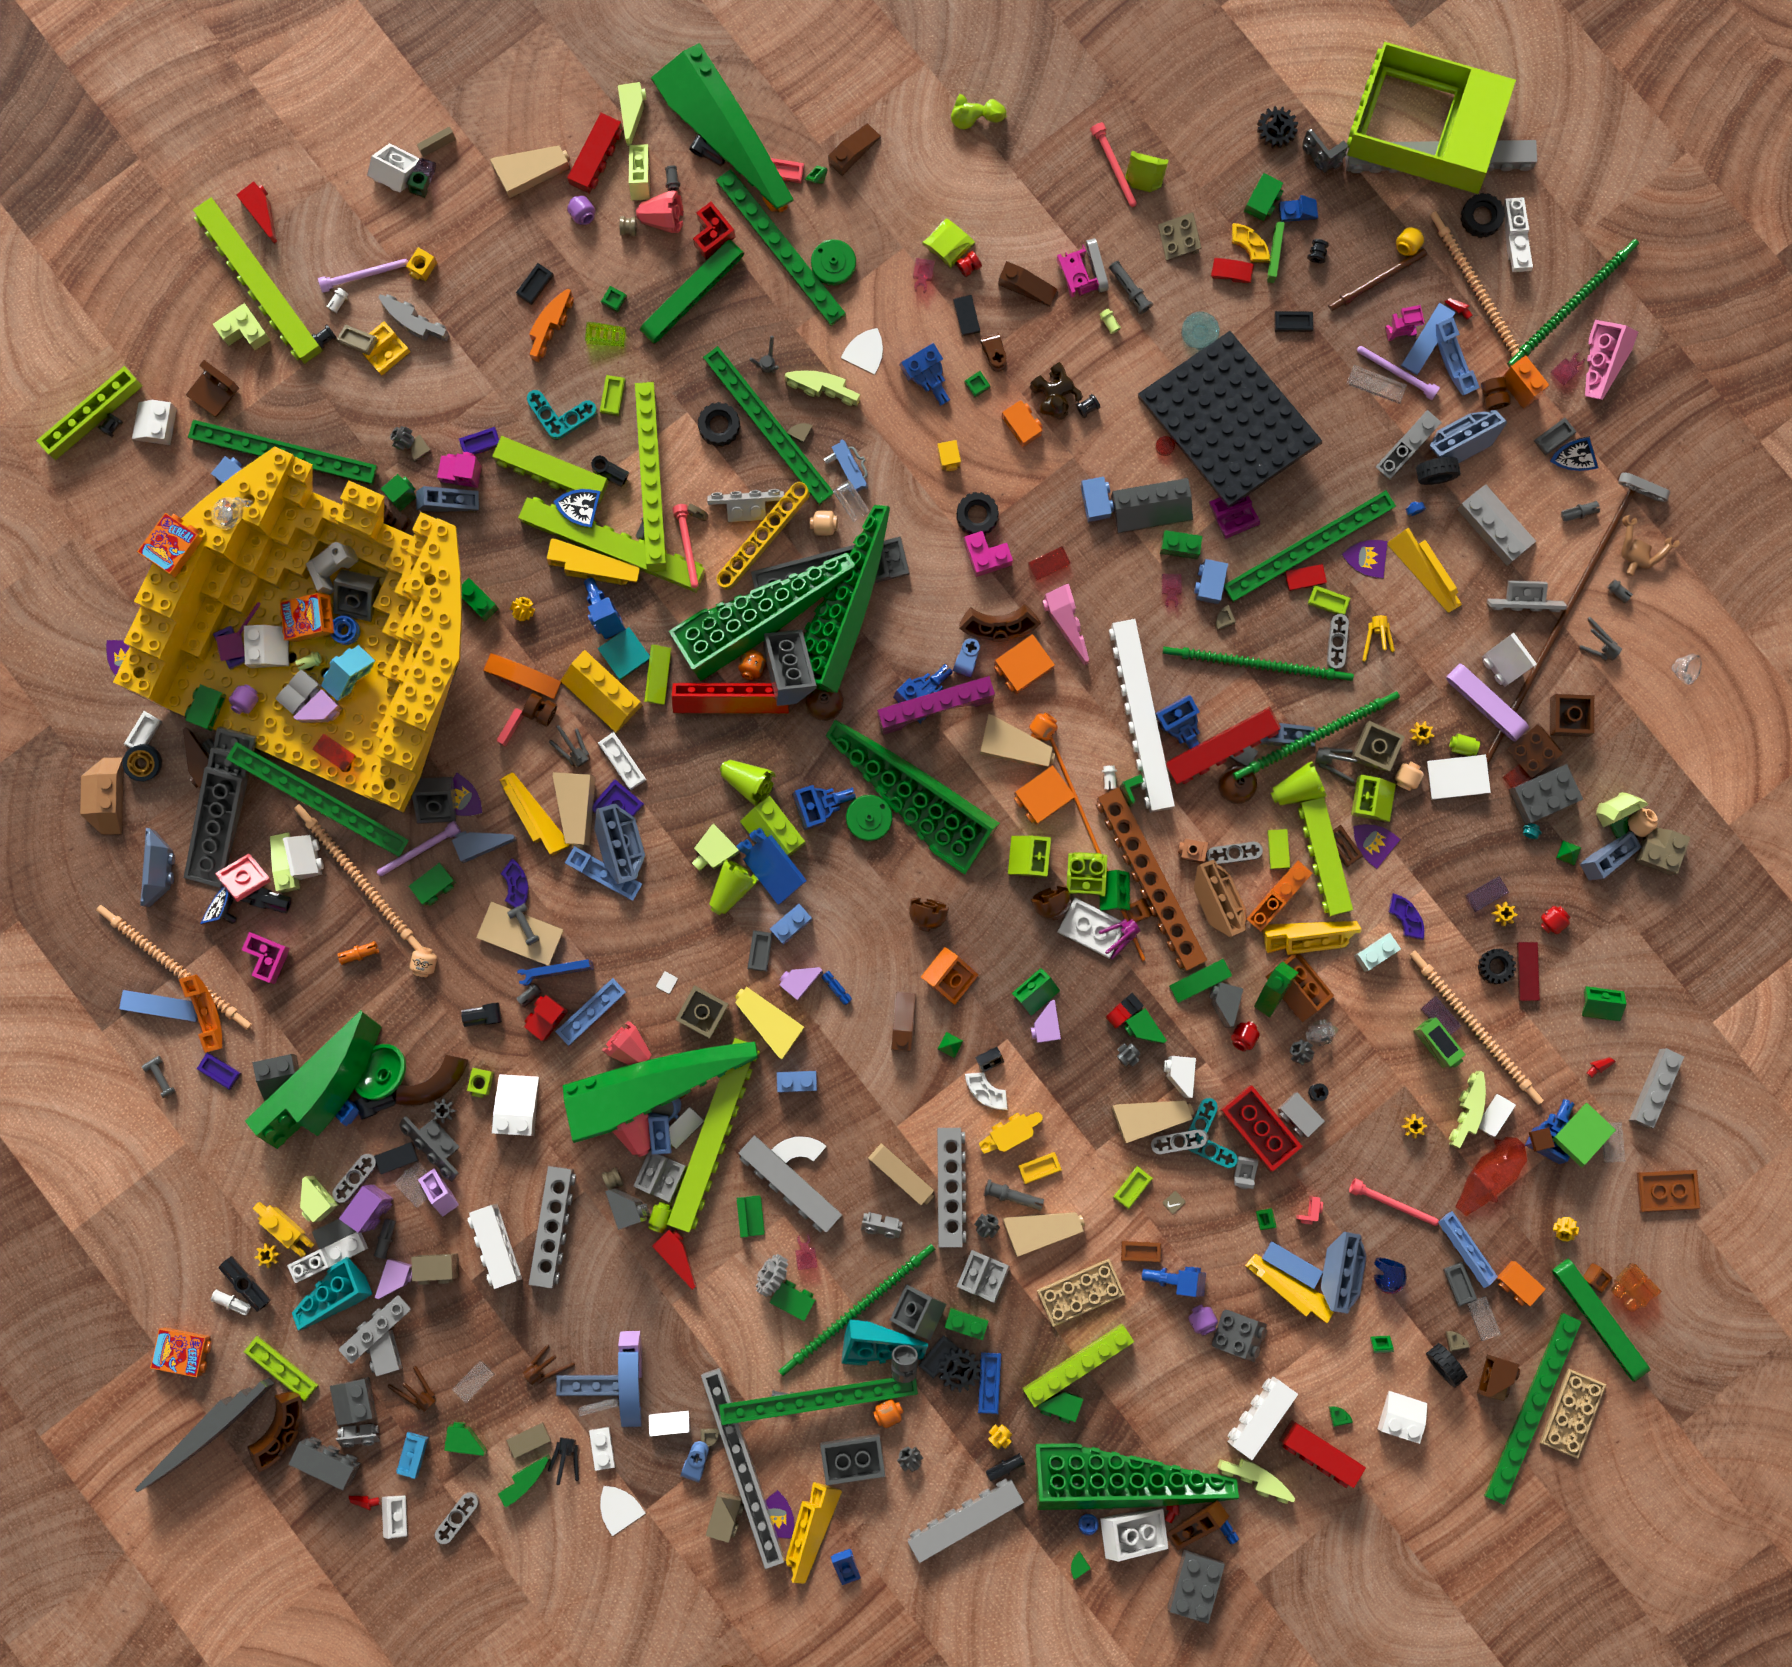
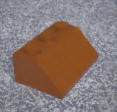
[1265,953,1334,1022]

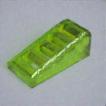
[585,322,626,347]

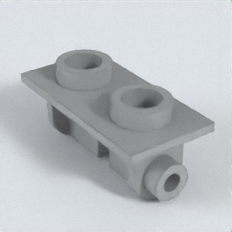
[861,1212,903,1239]
[336,1424,380,1448]

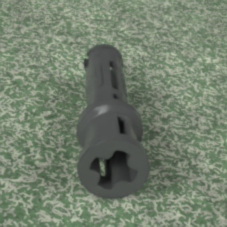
[1109,261,1153,314]
[983,1179,1044,1211]

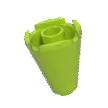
[720,760,776,806]
[1271,761,1327,806]
[709,859,758,915]

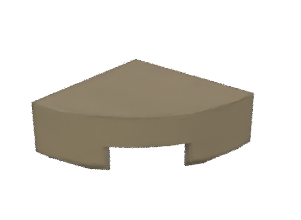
[787,423,813,443]
[411,435,431,462]
[687,503,708,521]
[1216,605,1236,631]
[1445,1331,1470,1351]
[701,1428,720,1448]

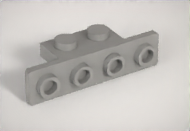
[707,489,784,522]
[1487,581,1567,612]
[339,1295,411,1363]

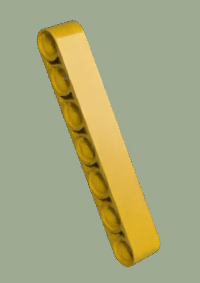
[716,482,810,590]

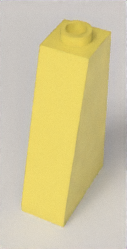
[735,987,805,1060]

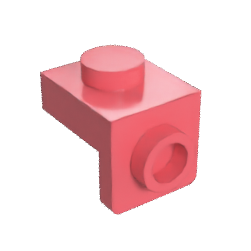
[1296,1196,1323,1225]

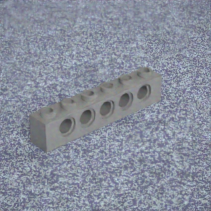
[937,1128,966,1247]
[529,1166,576,1288]

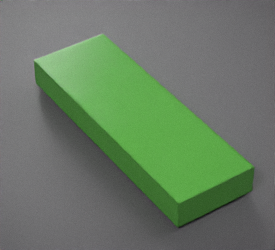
[1267,222,1284,283]

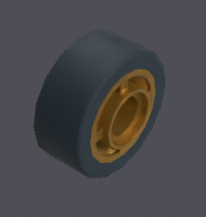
[122,744,162,782]

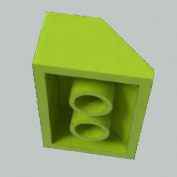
[740,796,806,857]

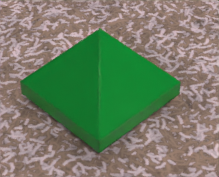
[805,165,828,183]
[1556,840,1581,866]
[938,1032,963,1058]
[1256,1208,1277,1230]
[1370,1336,1394,1354]

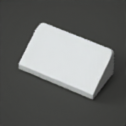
[1478,1094,1516,1137]
[669,1107,704,1149]
[649,1411,690,1436]
[382,1495,407,1539]

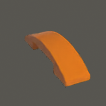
[483,653,562,700]
[179,974,222,1053]

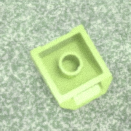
[1596,792,1648,827]

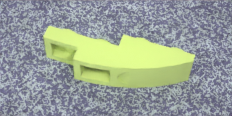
[785,371,860,406]
[1449,1071,1486,1148]
[1218,1458,1295,1504]

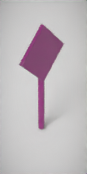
[216,602,260,661]

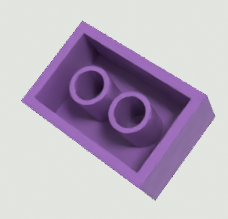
[339,1185,393,1233]

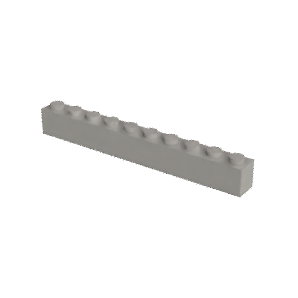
[1345,140,1537,173]
[701,1367,785,1569]

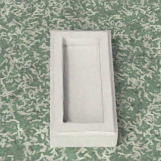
[124,711,162,748]

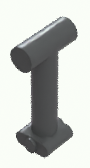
[507,903,540,946]
[142,1056,176,1098]

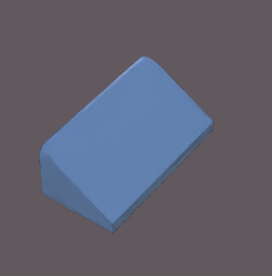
[648,1113,671,1155]

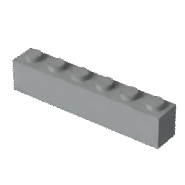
[739,1135,842,1233]
[908,1478,1024,1563]

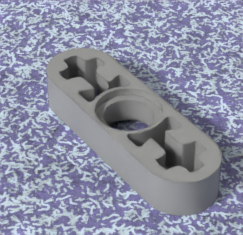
[1085,238,1109,293]
[1618,473,1670,502]
[1327,614,1349,670]
[1206,842,1263,865]
[1151,1129,1208,1154]
[332,1154,377,1203]
[435,1492,479,1544]

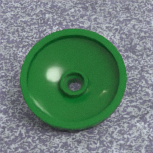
[355,1044,406,1100]

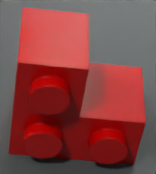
[693,201,736,260]
[524,995,568,1042]

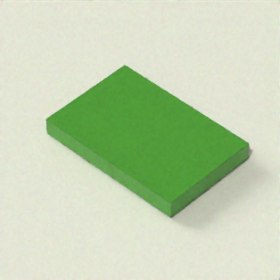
[1553,1102,1616,1168]

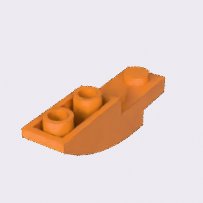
[529,289,574,362]
[1246,860,1313,932]

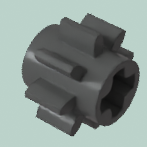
[390,426,414,450]
[1290,1039,1315,1065]
[1116,1043,1141,1067]
[431,1098,457,1123]
[974,1214,1000,1238]
[897,1446,923,1472]

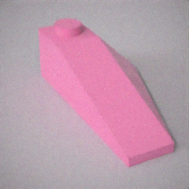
[1585,320,1638,400]
[1042,584,1089,665]

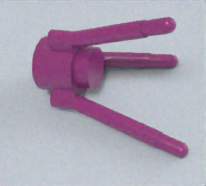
[1099,919,1141,960]

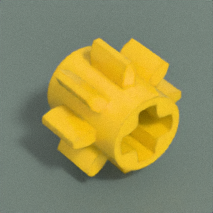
[510,597,535,621]
[1409,721,1434,746]
[1491,902,1518,927]
[1401,1114,1427,1139]
[1553,1217,1579,1242]
[254,1243,281,1268]
[988,1424,1013,1449]

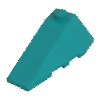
[292,1257,372,1331]
[841,1320,928,1366]

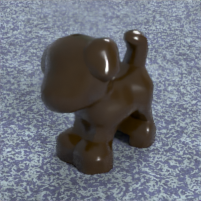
[1029,362,1083,420]

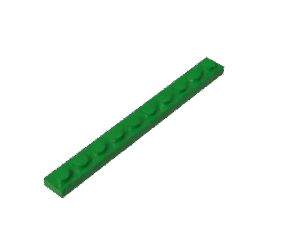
[716,169,846,326]
[703,346,834,505]
[188,420,378,485]
[1223,490,1396,603]
[226,742,409,857]
[1484,1313,1582,1505]
[718,1377,918,1425]

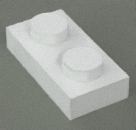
[589,1427,615,1471]

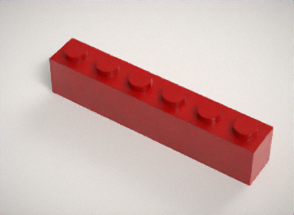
[672,683,789,714]
[1166,706,1281,784]

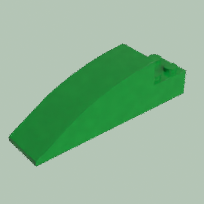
[245,1010,382,1149]

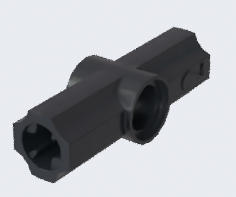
[230,888,292,913]
[218,1256,271,1312]

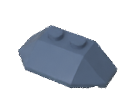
[1430,410,1507,463]
[594,804,645,884]
[140,828,175,907]
[1321,1232,1366,1314]

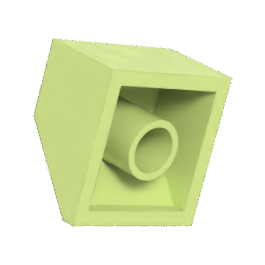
[300,1176,339,1222]

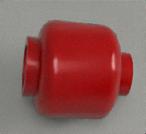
[1541,906,1571,934]
[1231,1022,1260,1052]

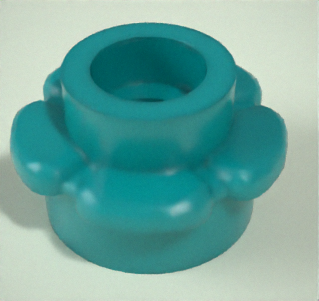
[1523,823,1542,839]

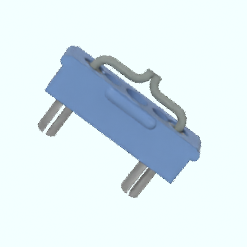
[824,440,868,493]

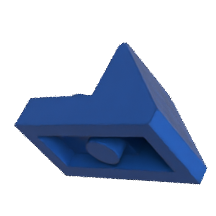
[1278,195,1318,222]
[335,1098,359,1126]
[831,1549,861,1585]

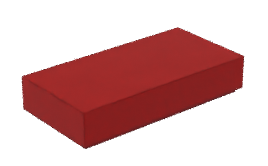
[1285,564,1327,591]

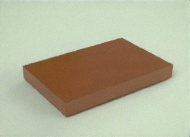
[1637,1170,1700,1212]

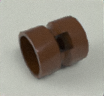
[1481,377,1511,411]
[522,693,558,727]

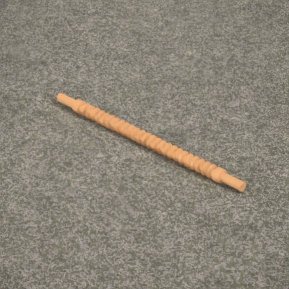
[1430,211,1519,358]
[294,804,422,951]
[96,905,252,1030]
[1410,950,1544,1105]

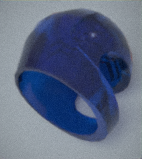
[1374,1257,1407,1294]

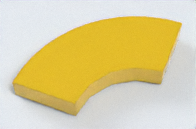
[1232,223,1270,263]

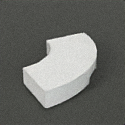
[965,1072,1007,1110]
[772,1137,827,1163]

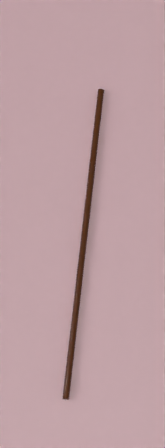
[1486,489,1635,766]

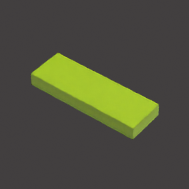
[644,645,671,705]

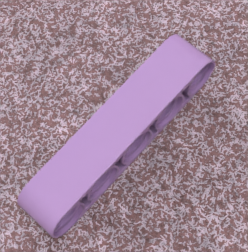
[1446,664,1529,742]

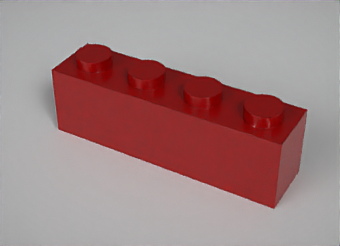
[567,113,624,194]

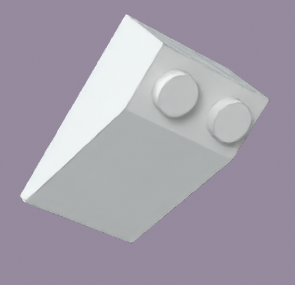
[1482,633,1537,687]
[492,1075,539,1136]
[1100,1508,1168,1562]

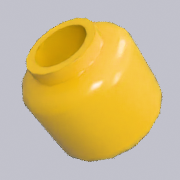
[1396,227,1424,256]

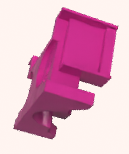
[1056,245,1099,298]
[1385,305,1425,341]

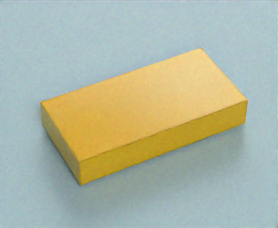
[1018,1152,1062,1184]

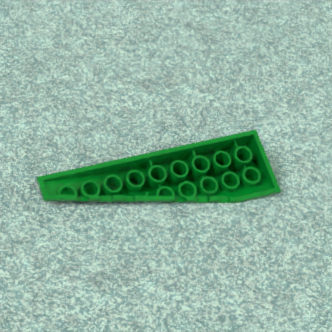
[651,43,794,209]
[804,505,890,693]
[669,553,857,681]
[826,720,1000,875]
[563,1042,758,1143]
[1035,1443,1239,1510]

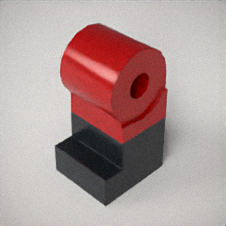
[1105,993,1144,1029]

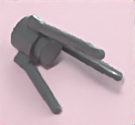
[749,336,779,374]
[1579,617,1622,661]
[549,725,589,768]
[1315,747,1357,783]

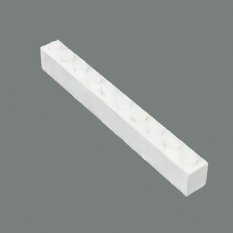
[1109,619,1175,813]

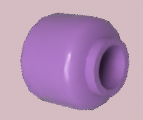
[567,196,595,225]
[229,684,258,714]
[1188,1305,1218,1336]

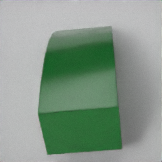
[1169,958,1232,1003]
[498,1454,551,1508]

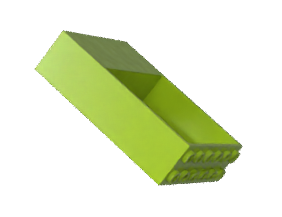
[1347,42,1516,194]

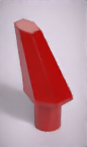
[1444,298,1473,320]
[1586,1057,1616,1078]
[349,1496,380,1511]
[1165,1505,1180,1523]

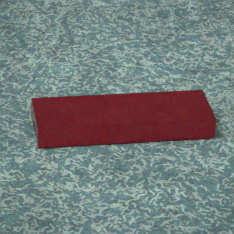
[1517,942,1540,1001]

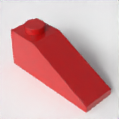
[236,181,277,244]
[652,1229,697,1290]

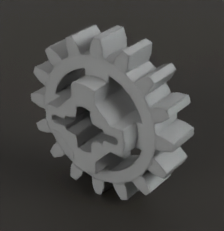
[756,1254,788,1297]

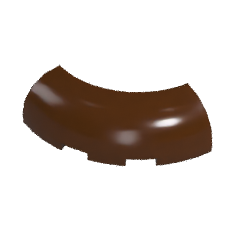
[959,604,1041,642]
[396,1055,468,1106]
[247,1392,302,1472]

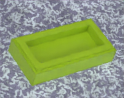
[600,375,625,416]
[1308,585,1351,615]
[1267,829,1290,869]
[1113,1166,1153,1209]

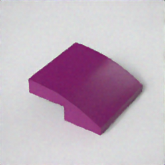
[1209,495,1260,539]

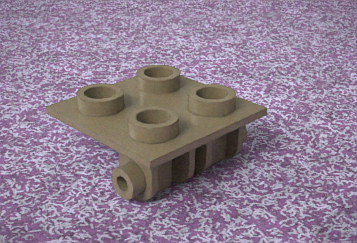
[1158,212,1202,260]

